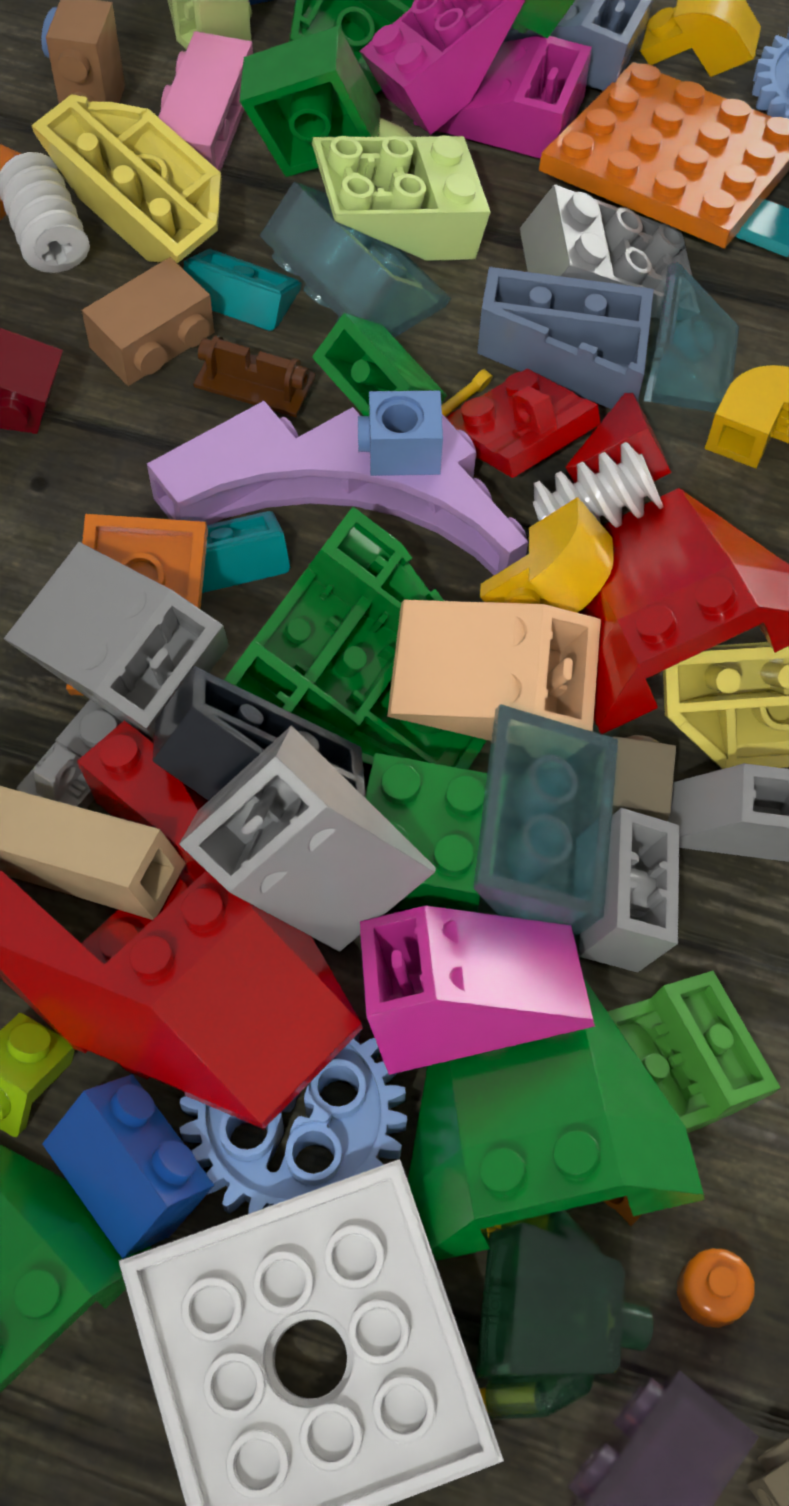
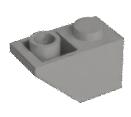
[667,763,789,862]

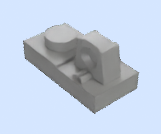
[16,700,122,809]

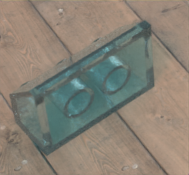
[260,182,451,337]
[473,704,618,938]

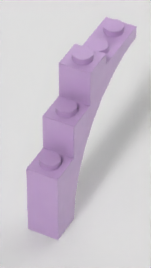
[147,401,528,575]

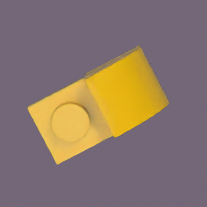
[640,0,761,77]
[705,365,789,469]
[480,497,614,613]

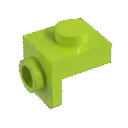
[0,1012,75,1137]

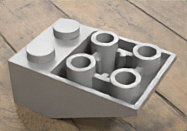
[520,184,700,318]
[4,542,229,743]
[179,726,436,952]

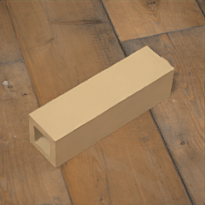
[0,786,186,920]

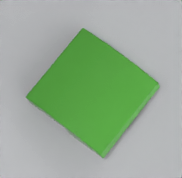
[607,971,781,1134]

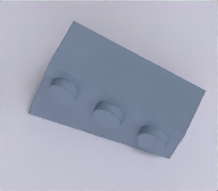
[477,267,654,409]

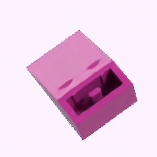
[360,0,525,135]
[414,35,592,159]
[360,906,595,1075]

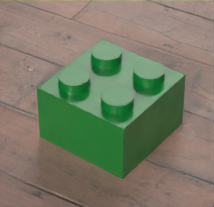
[239,25,380,177]
[365,753,502,913]

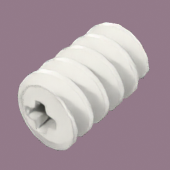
[0,152,90,273]
[533,442,664,528]

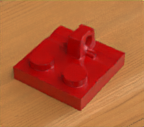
[445,368,601,478]

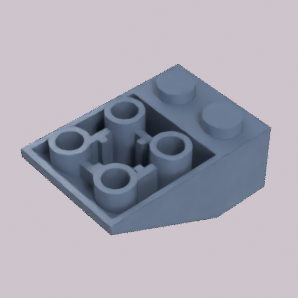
[503,0,654,91]

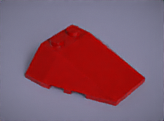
[578,488,789,735]

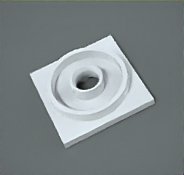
[119,1159,503,1506]

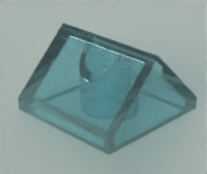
[644,261,739,413]

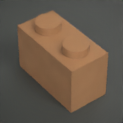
[46,0,125,103]
[82,257,214,386]

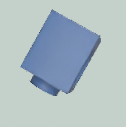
[358,391,443,476]

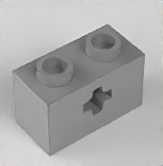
[579,808,679,972]

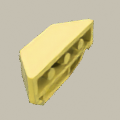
[32,94,222,263]
[663,642,789,769]

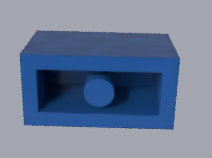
[42,1074,215,1259]

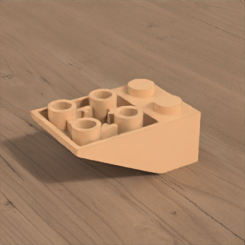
[387,600,601,757]

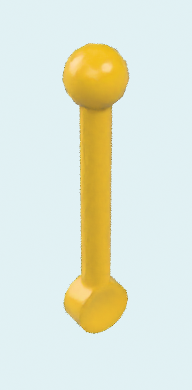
[441,369,493,417]

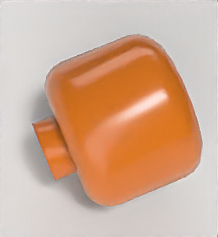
[677,1248,754,1328]

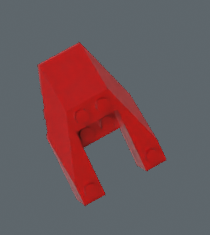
[0,720,363,1129]

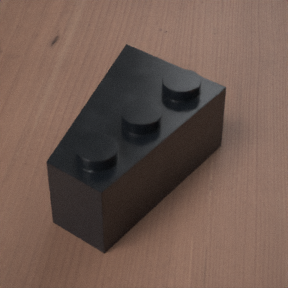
[152,666,365,801]

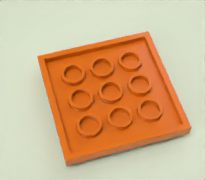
[539,62,789,249]

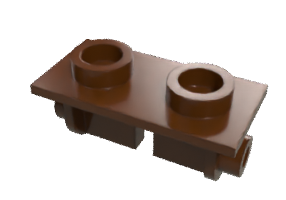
[193,335,316,418]

